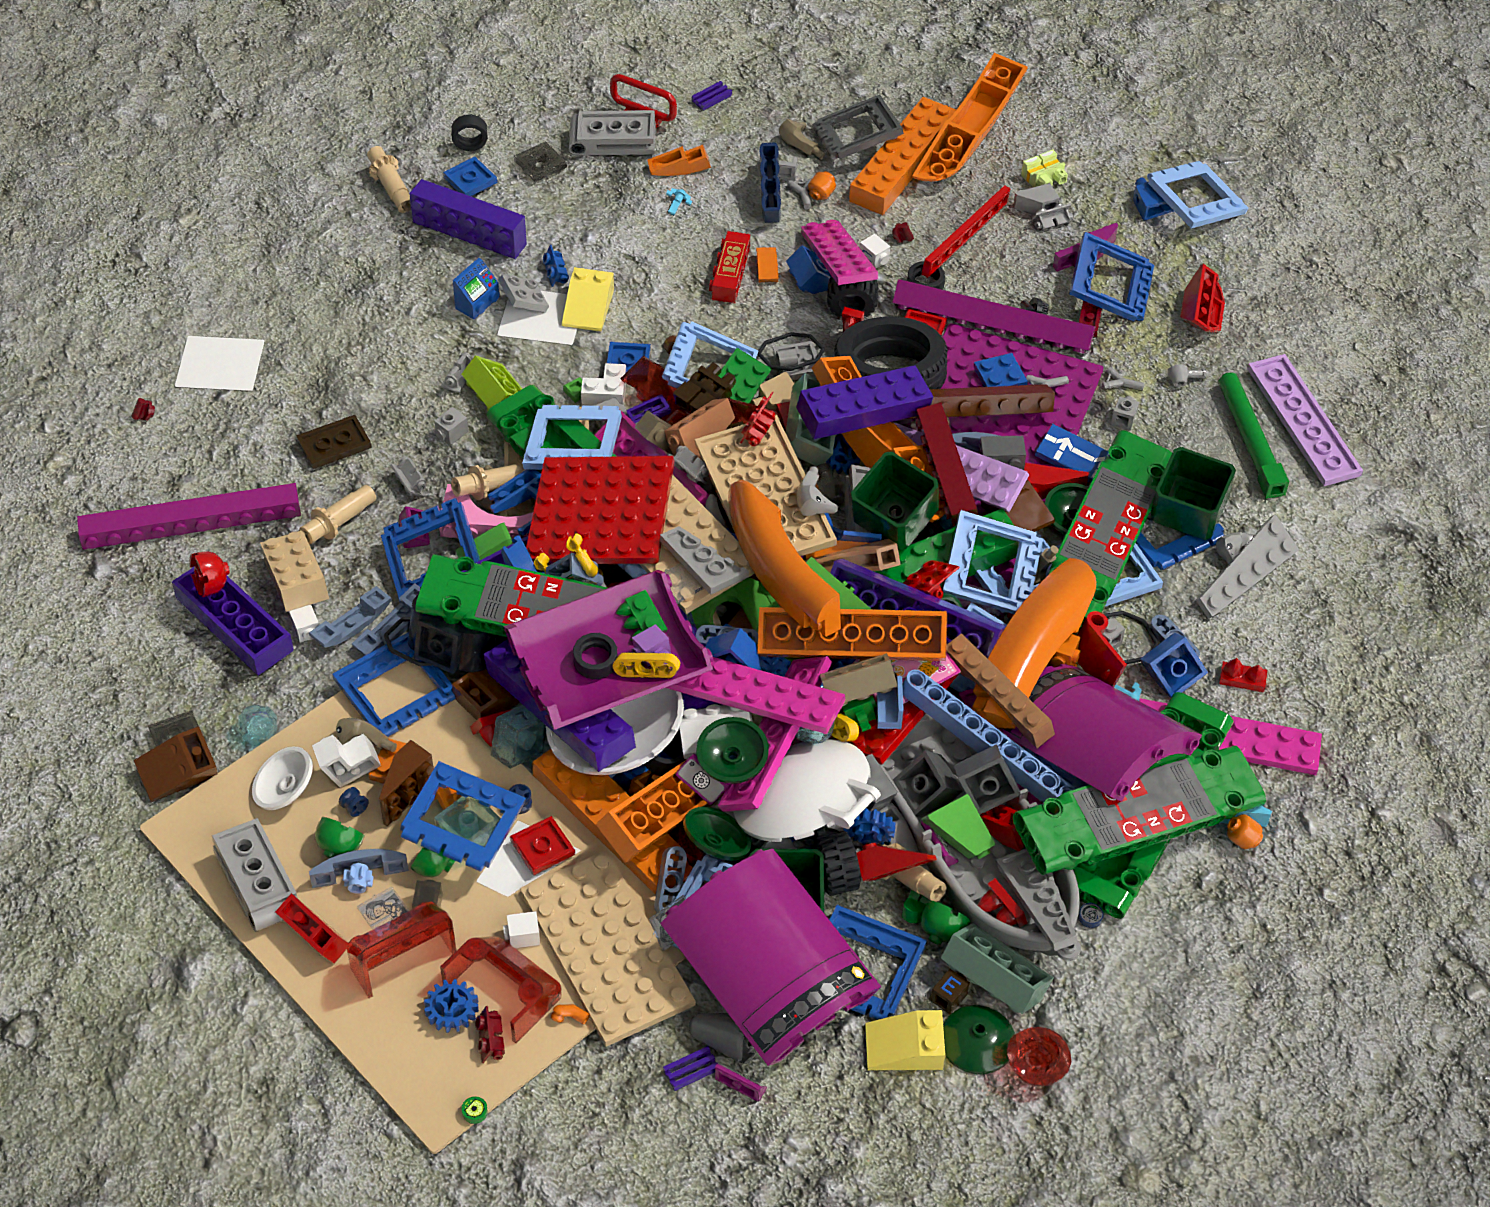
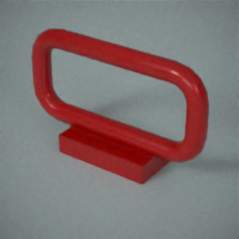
[610,74,677,129]

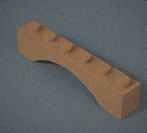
[804,539,901,572]
[946,633,1055,748]

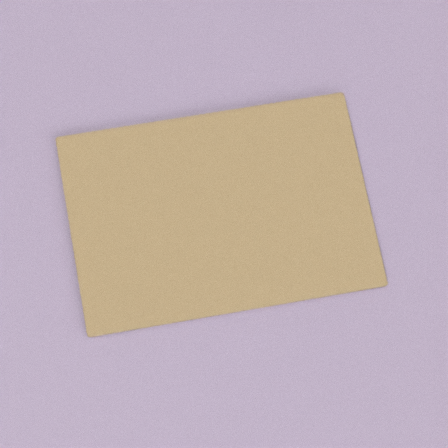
[140,661,686,1154]

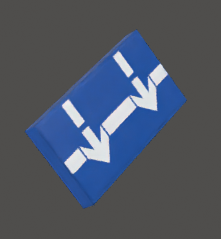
[1034,424,1108,483]

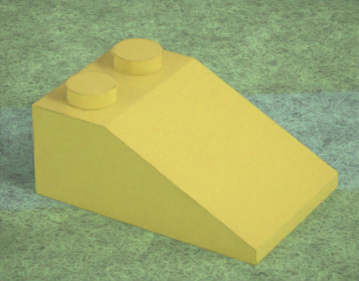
[562,267,614,332]
[865,1010,945,1070]

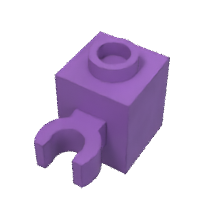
[632,624,671,667]

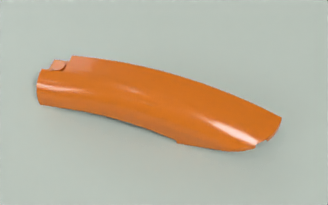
[912,53,1028,181]
[812,356,946,523]
[728,480,841,637]
[971,558,1096,729]

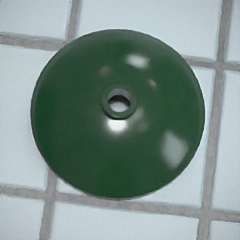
[1044,483,1089,535]
[696,717,769,784]
[683,807,752,861]
[943,1005,1016,1074]

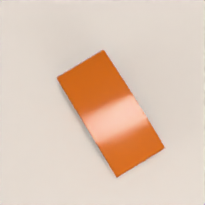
[756,247,779,283]

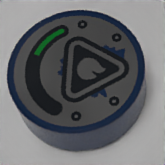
[1078,903,1104,928]

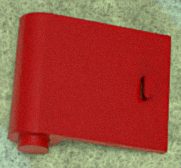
[1077,611,1127,687]

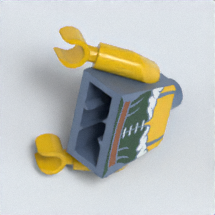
[534,534,603,586]

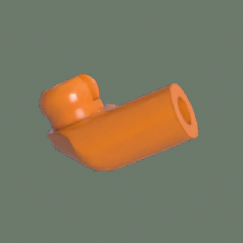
[551,1004,590,1025]

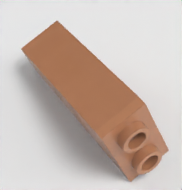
[664,398,735,463]

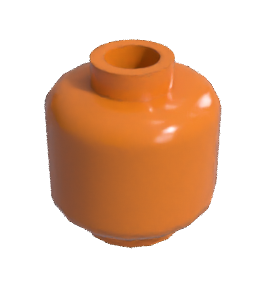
[808,171,836,200]
[1227,814,1263,849]

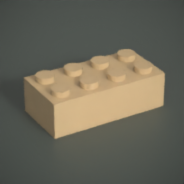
[260,530,329,612]

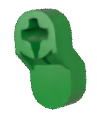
[901,890,931,923]

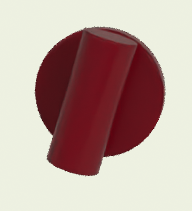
[892,222,914,243]
[131,398,155,421]

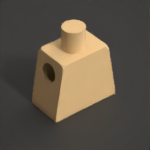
[751,372,794,415]

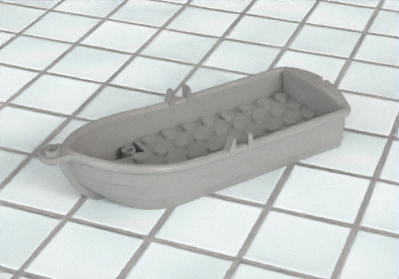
[879,712,1081,961]

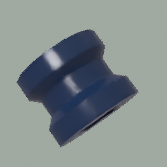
[509,784,532,814]
[338,787,369,817]

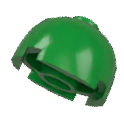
[315,817,365,858]
[410,847,455,878]
[920,900,971,946]

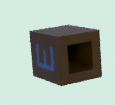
[930,969,970,1014]

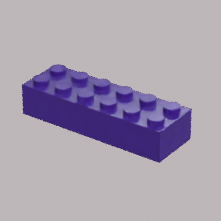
[409,179,527,259]
[796,365,933,440]
[172,567,294,675]

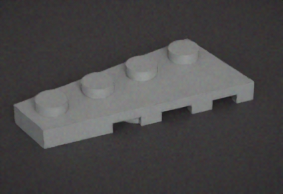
[660,526,749,595]

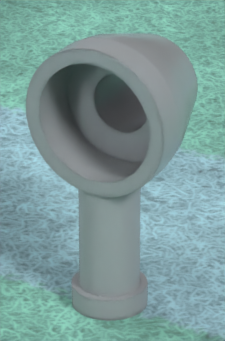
[1167,364,1207,387]

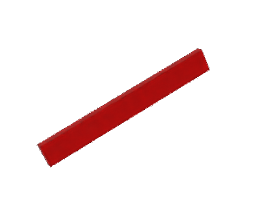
[922,185,1011,278]

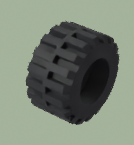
[827,277,878,317]
[814,831,861,896]

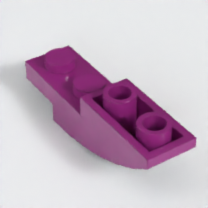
[1053,223,1118,272]

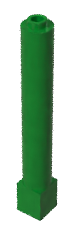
[1218,373,1290,499]

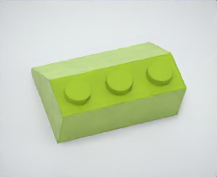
[461,355,522,411]

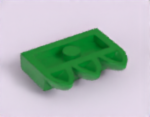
[616,590,667,642]

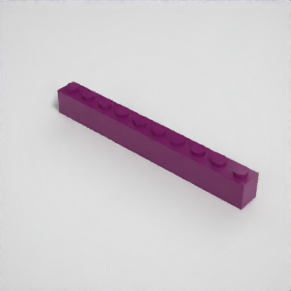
[892,279,1096,353]
[77,483,301,550]

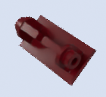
[475,1006,505,1063]

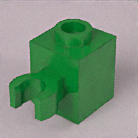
[842,695,877,732]

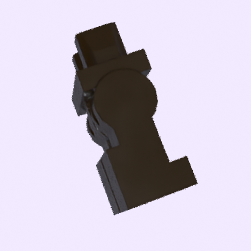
[673,362,736,413]

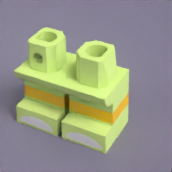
[1021,150,1068,187]

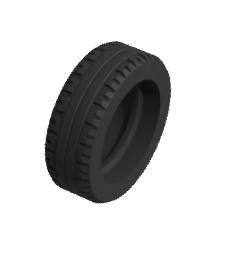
[834,316,948,389]

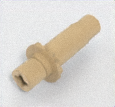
[367,146,411,213]
[451,464,526,500]
[299,485,376,544]
[869,843,946,902]

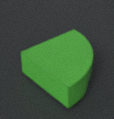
[563,377,582,403]

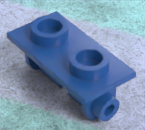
[543,245,569,287]

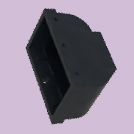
[408,587,503,674]

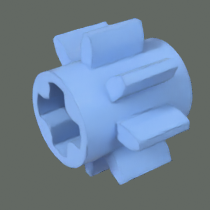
[343,863,374,894]

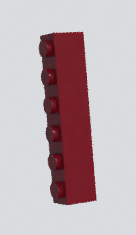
[914,402,978,526]

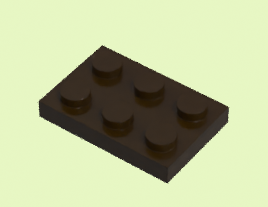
[296,415,372,469]

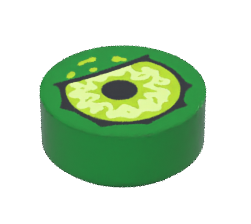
[462,1096,488,1124]

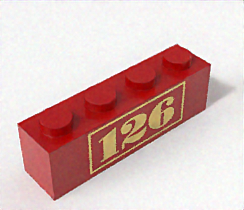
[709,231,751,303]

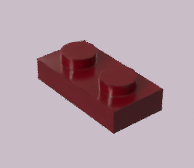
[1079,301,1102,337]

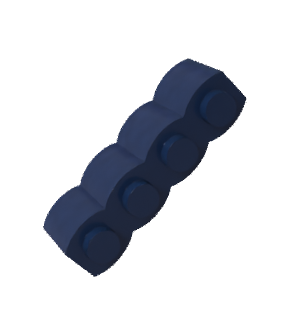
[759,142,781,223]

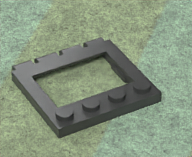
[812,94,904,159]

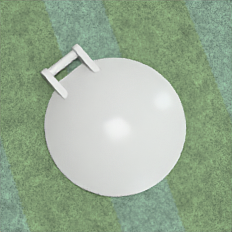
[546,688,684,775]
[733,739,881,842]

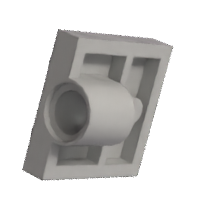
[498,274,549,313]
[773,341,817,380]

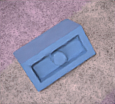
[876,676,904,729]

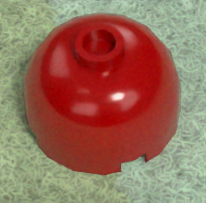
[189,551,230,597]

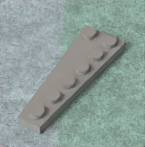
[1196,514,1299,619]
[996,849,1078,951]

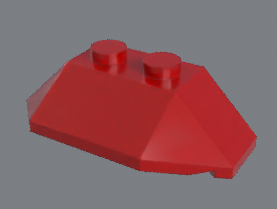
[1180,264,1225,332]

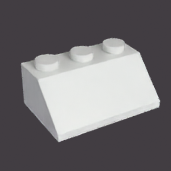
[679,704,753,759]

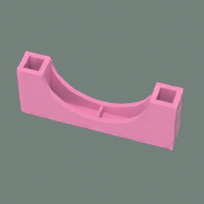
[439,484,533,540]

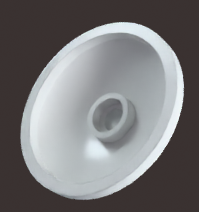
[252,746,313,810]

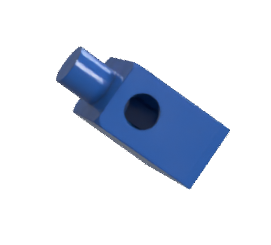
[1133,177,1178,221]

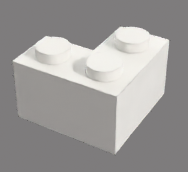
[581,363,626,406]
[312,734,381,788]

